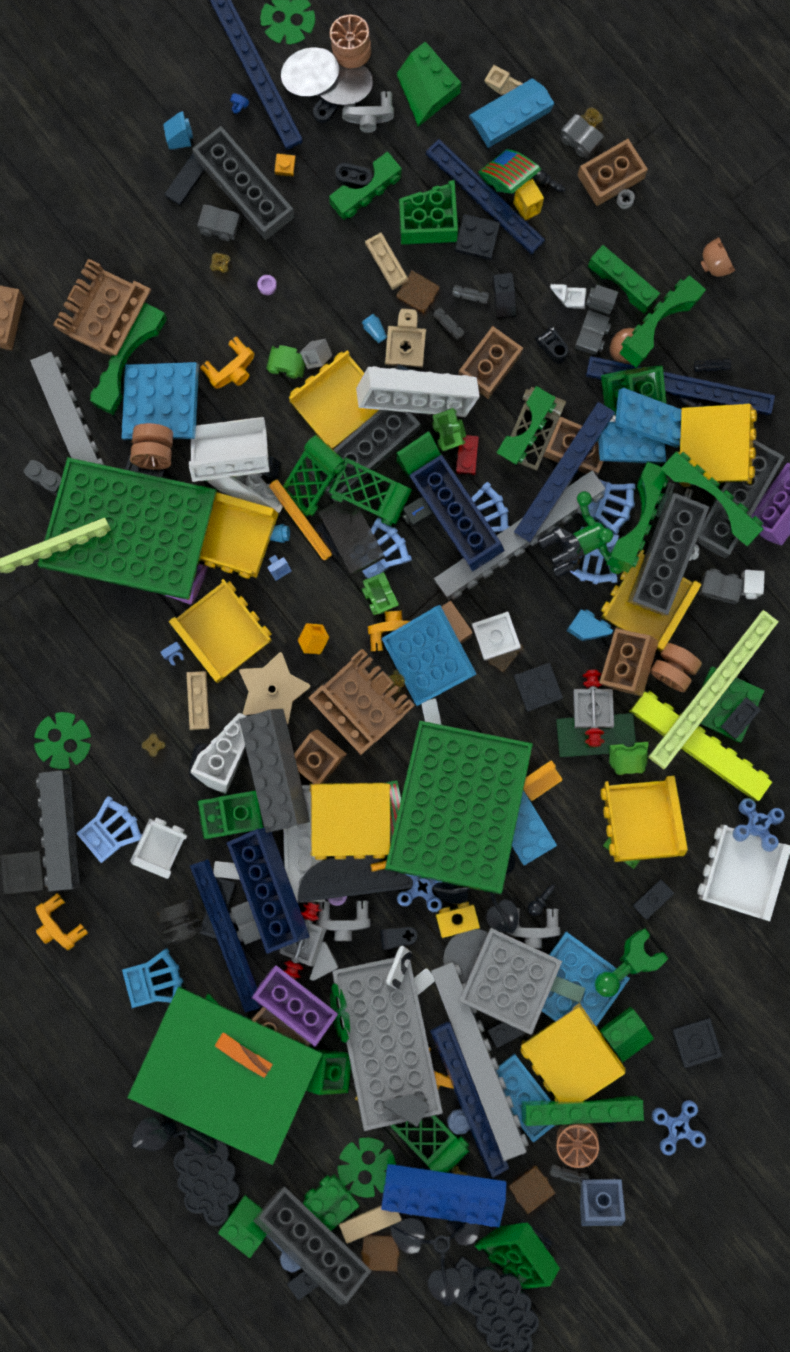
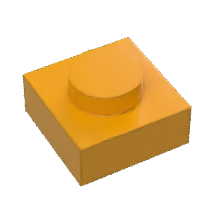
[274,154,296,176]

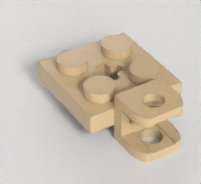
[385,309,426,368]

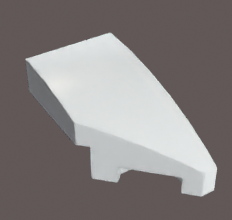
[550,285,587,309]

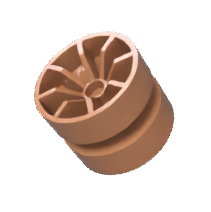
[330,15,371,69]
[130,423,173,470]
[650,643,702,692]
[557,1123,599,1168]

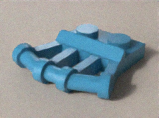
[122,948,183,1008]

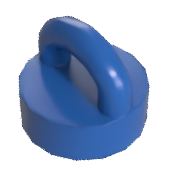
[230,94,249,114]

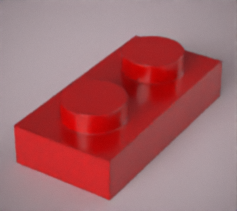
[456,435,479,475]

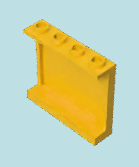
[289,350,379,450]
[679,404,757,487]
[199,492,279,579]
[601,550,701,652]
[169,579,272,683]
[601,776,688,862]
[310,783,390,860]
[520,1003,625,1102]

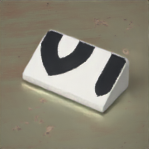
[385,946,412,989]

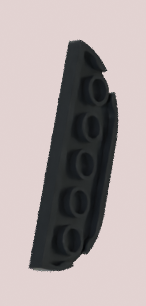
[297,855,413,903]

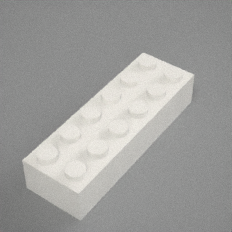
[356,366,480,417]

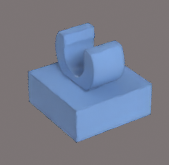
[268,555,291,581]
[161,642,184,666]

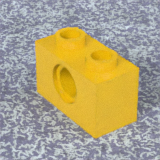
[513,179,544,221]
[436,902,480,938]

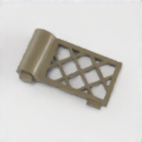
[510,387,566,471]

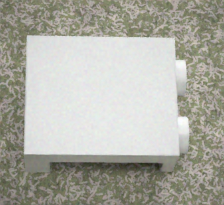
[130,818,187,879]

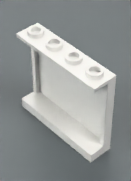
[189,417,269,482]
[698,825,790,921]

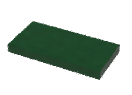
[556,713,636,757]

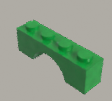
[329,151,401,220]
[588,245,660,314]
[497,386,557,465]

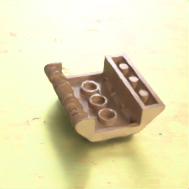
[53,259,151,356]
[309,649,415,755]

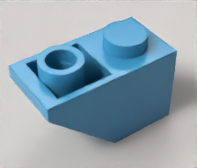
[163,112,193,150]
[567,609,613,641]

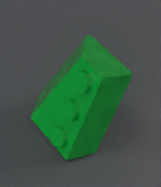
[397,42,461,127]
[399,180,458,244]
[474,1223,560,1289]

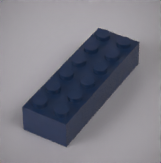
[409,455,505,572]
[227,828,310,954]

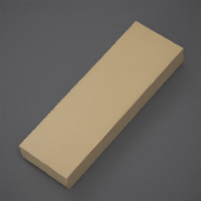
[365,233,408,290]
[187,671,210,730]
[339,1205,402,1244]

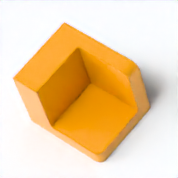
[298,623,329,654]

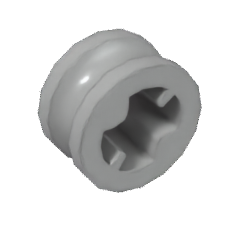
[617,189,635,209]

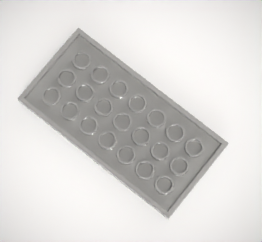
[332,958,443,1131]

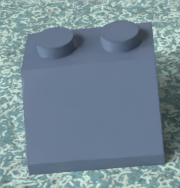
[580,1179,625,1226]

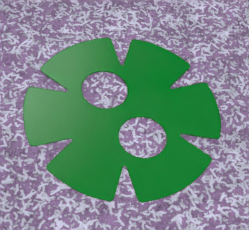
[261,0,315,44]
[34,712,91,769]
[330,983,350,1043]
[338,1138,396,1197]

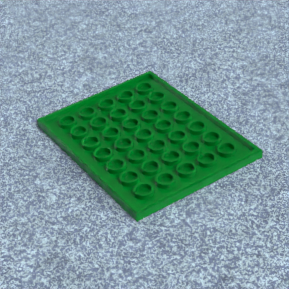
[38,457,217,600]
[385,721,533,895]
[128,987,323,1165]

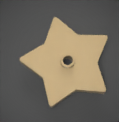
[239,652,311,725]

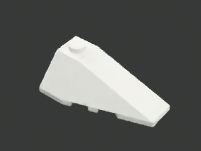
[207,473,283,513]
[190,713,248,794]

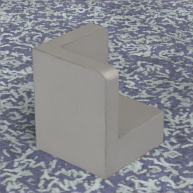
[300,339,332,369]

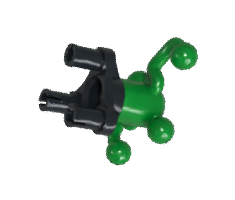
[537,491,622,579]

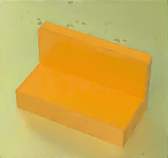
[523,760,562,801]

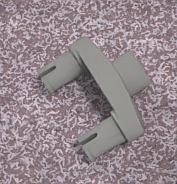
[342,91,394,133]
[316,901,370,941]
[506,908,560,949]

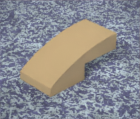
[484,65,523,96]

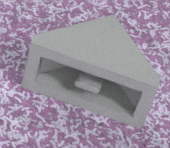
[310,940,339,981]

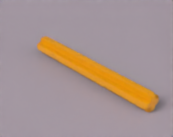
[269,480,332,560]

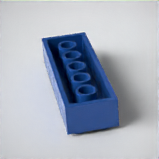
[381,1164,506,1227]

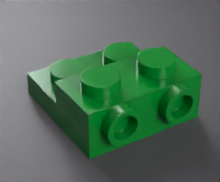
[303,1174,360,1231]

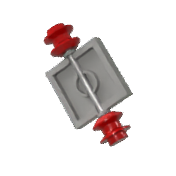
[573,670,614,747]
[280,901,326,980]

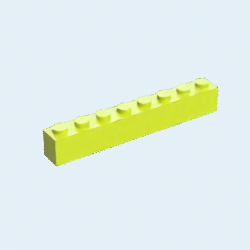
[629,691,772,801]

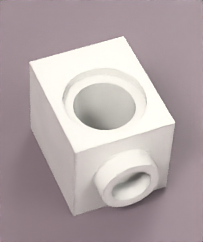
[740,570,764,599]

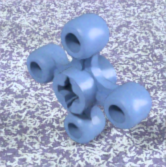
[732,798,785,852]
[397,874,442,912]
[652,1100,706,1155]

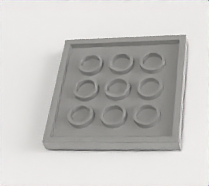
[459,928,562,1035]

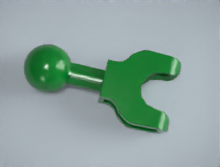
[594,928,668,997]

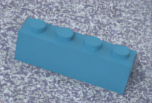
[469,78,554,148]

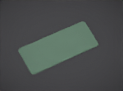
[550,976,585,1002]

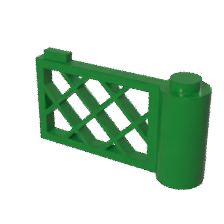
[283,435,345,516]
[329,457,412,526]
[390,1115,469,1173]

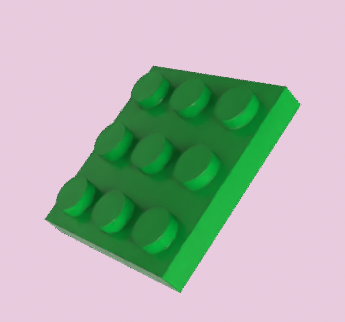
[700,666,764,743]

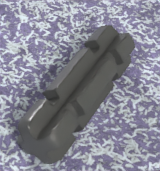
[452,285,489,304]
[434,308,464,340]
[550,1165,589,1185]

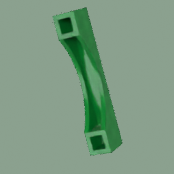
[619,276,706,368]
[90,303,167,415]
[661,451,765,546]
[607,461,669,573]
[521,1096,644,1126]

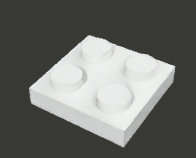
[472,612,521,661]

